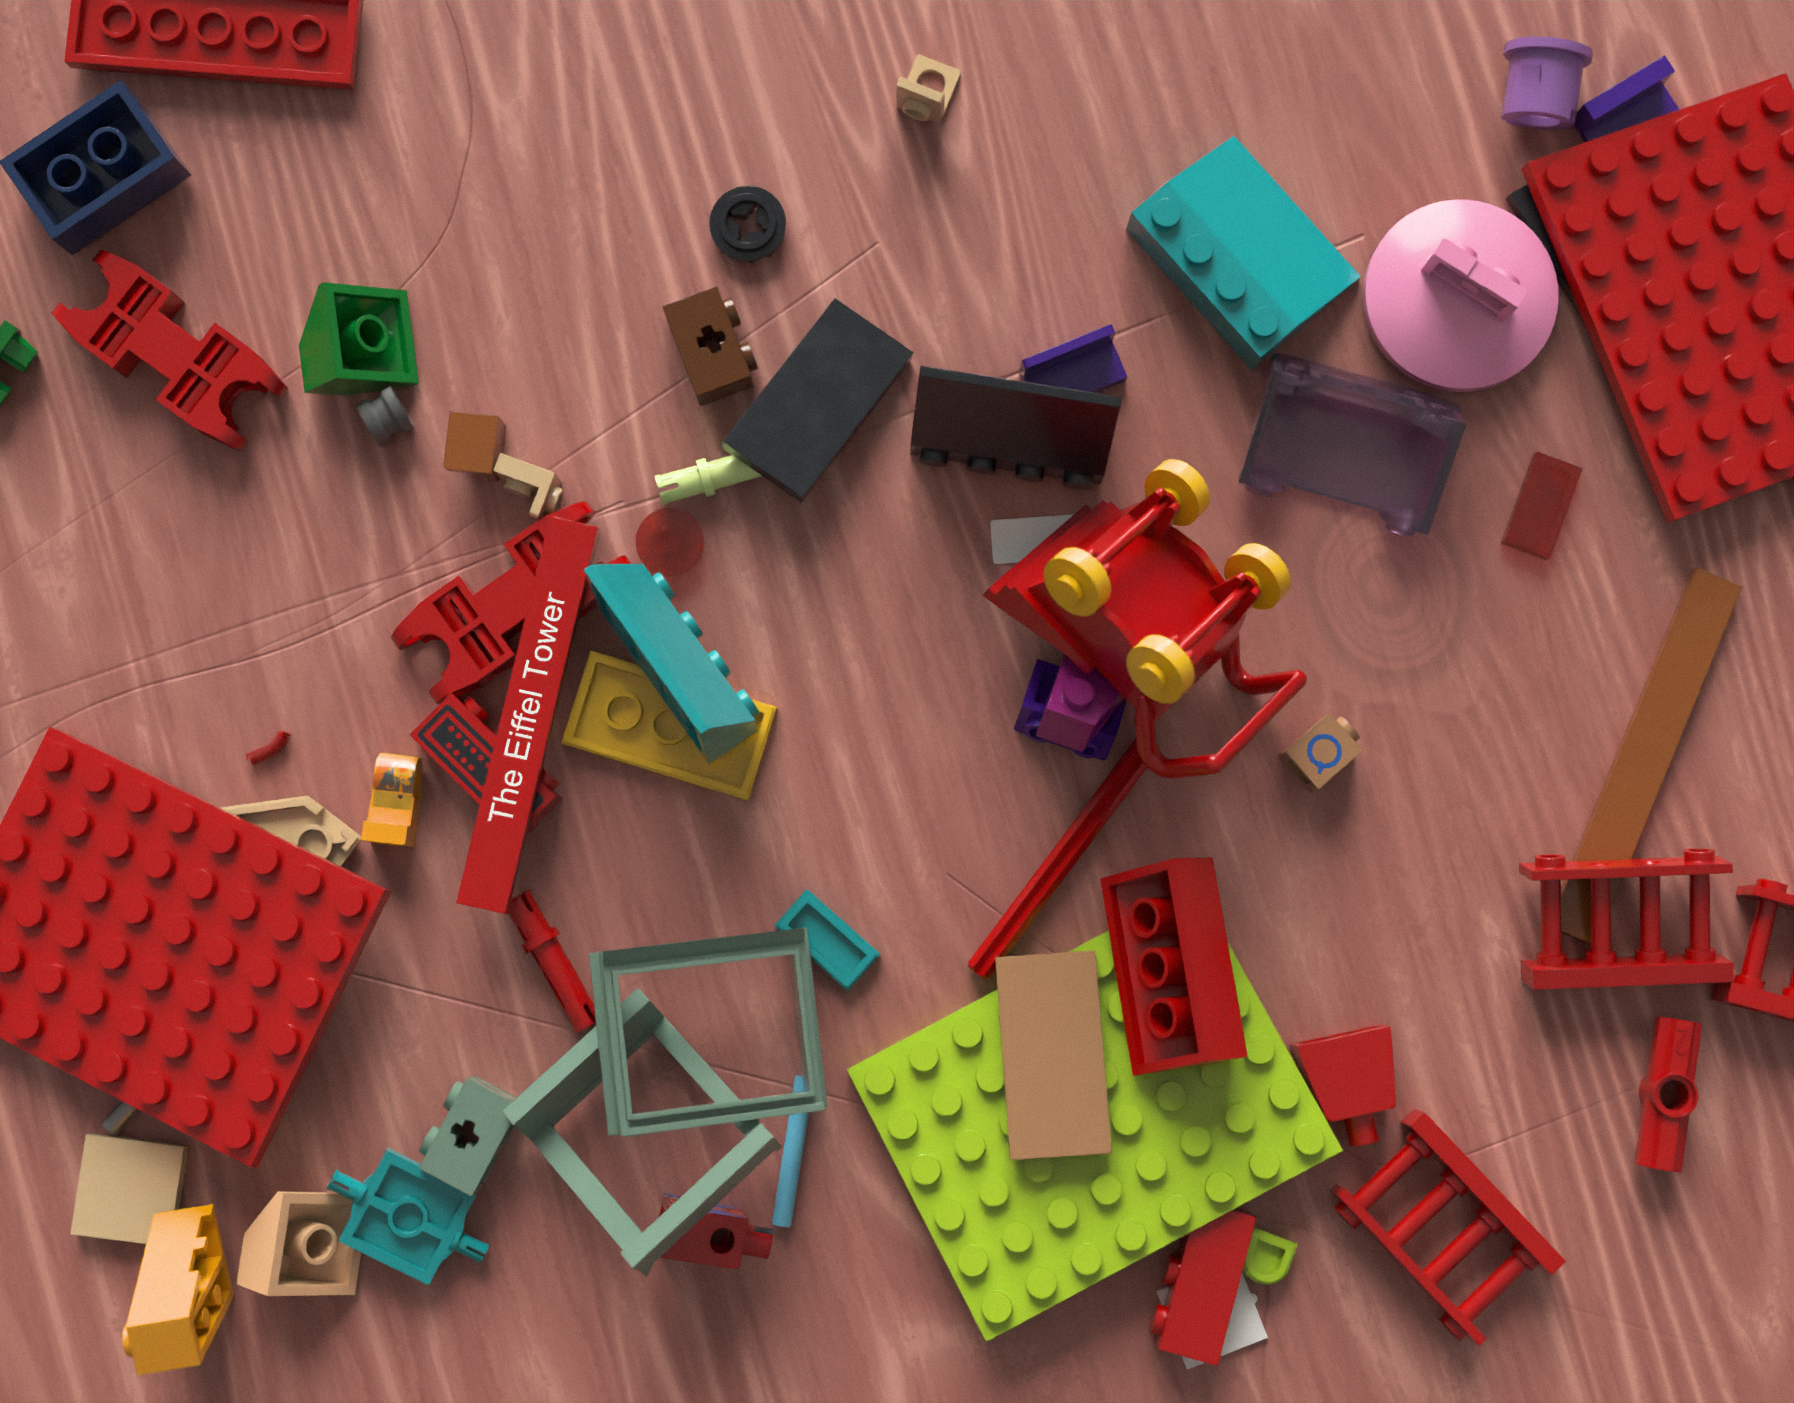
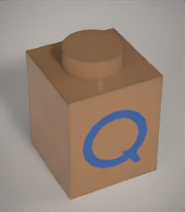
[1278,713,1363,792]

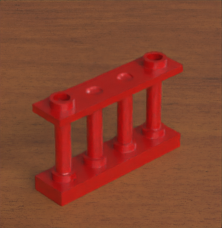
[1519,848,1734,990]
[1711,878,1794,1022]
[1330,1109,1566,1346]

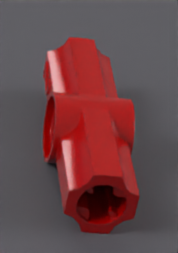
[1634,1016,1702,1173]

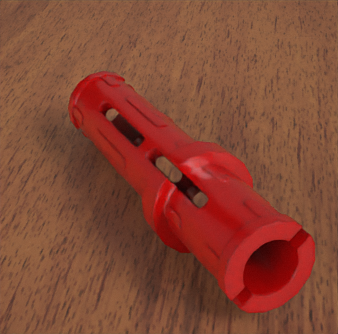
[508,889,596,1034]

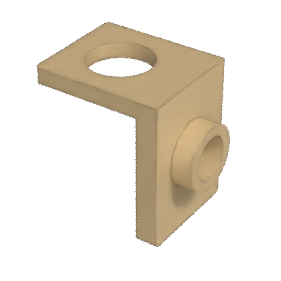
[896,54,961,124]

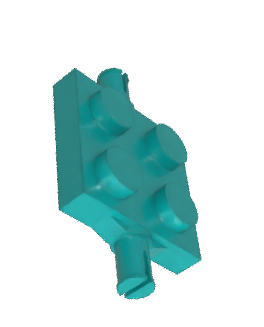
[326,1147,489,1285]

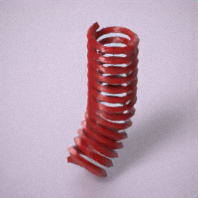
[246,731,291,765]

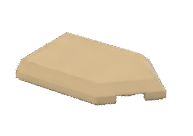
[221,796,361,866]

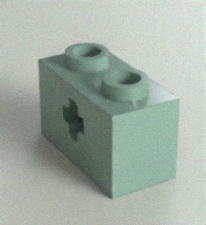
[419,1075,517,1197]

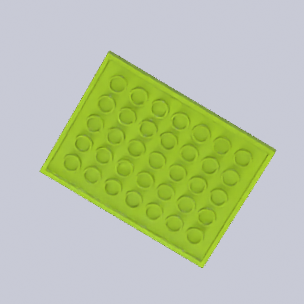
[847,930,1343,1342]

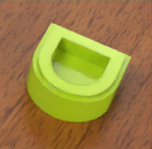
[1242,1227,1298,1285]

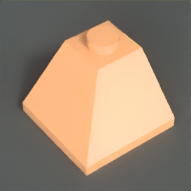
[236,1191,361,1296]

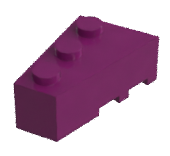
[1036,653,1125,752]

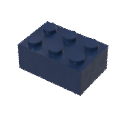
[0,80,191,255]

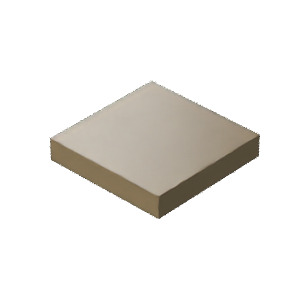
[70,1133,189,1244]

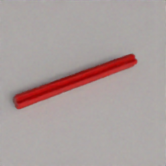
[968,739,1160,980]

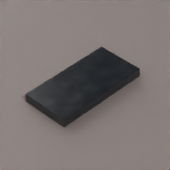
[722,298,914,503]

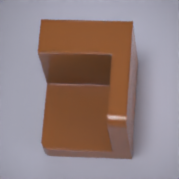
[443,411,506,482]

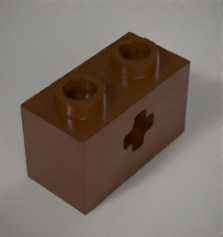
[662,286,758,406]

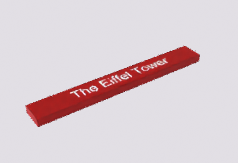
[456,516,600,915]

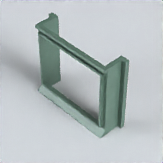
[589,927,828,1137]
[502,988,782,1277]

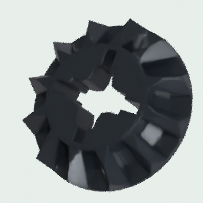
[709,186,787,264]

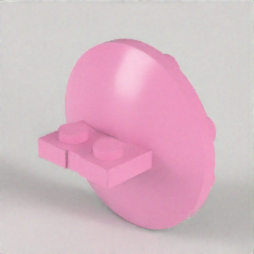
[1363,200,1559,392]

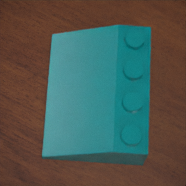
[1126,136,1361,371]
[584,564,759,764]

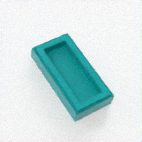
[774,889,880,991]

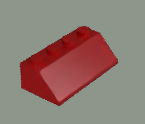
[1100,857,1248,1076]

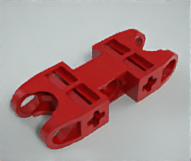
[51,250,289,452]
[391,501,631,704]

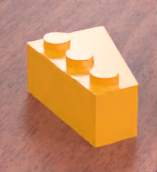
[123,1204,234,1376]

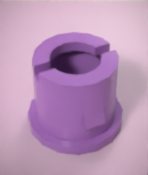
[1501,36,1593,130]

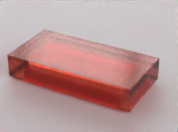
[1501,451,1583,560]

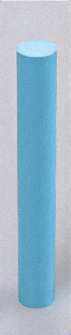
[772,1075,809,1227]

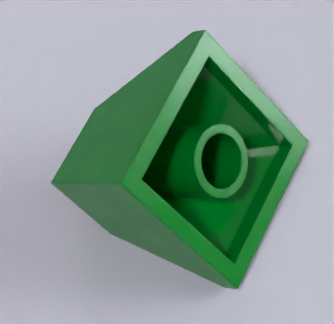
[299,282,419,396]

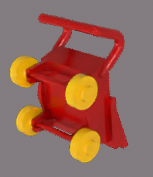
[982,459,1307,779]

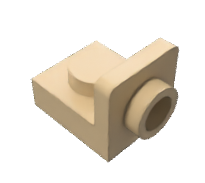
[493,453,564,522]

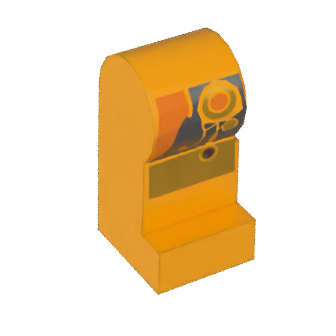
[361,753,423,848]

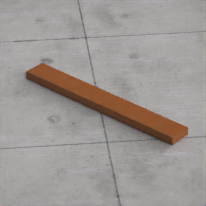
[1561,568,1742,945]

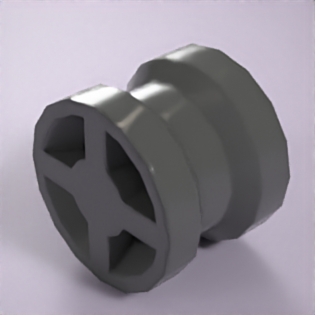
[356,386,415,447]

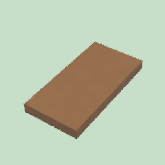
[995,950,1112,1160]

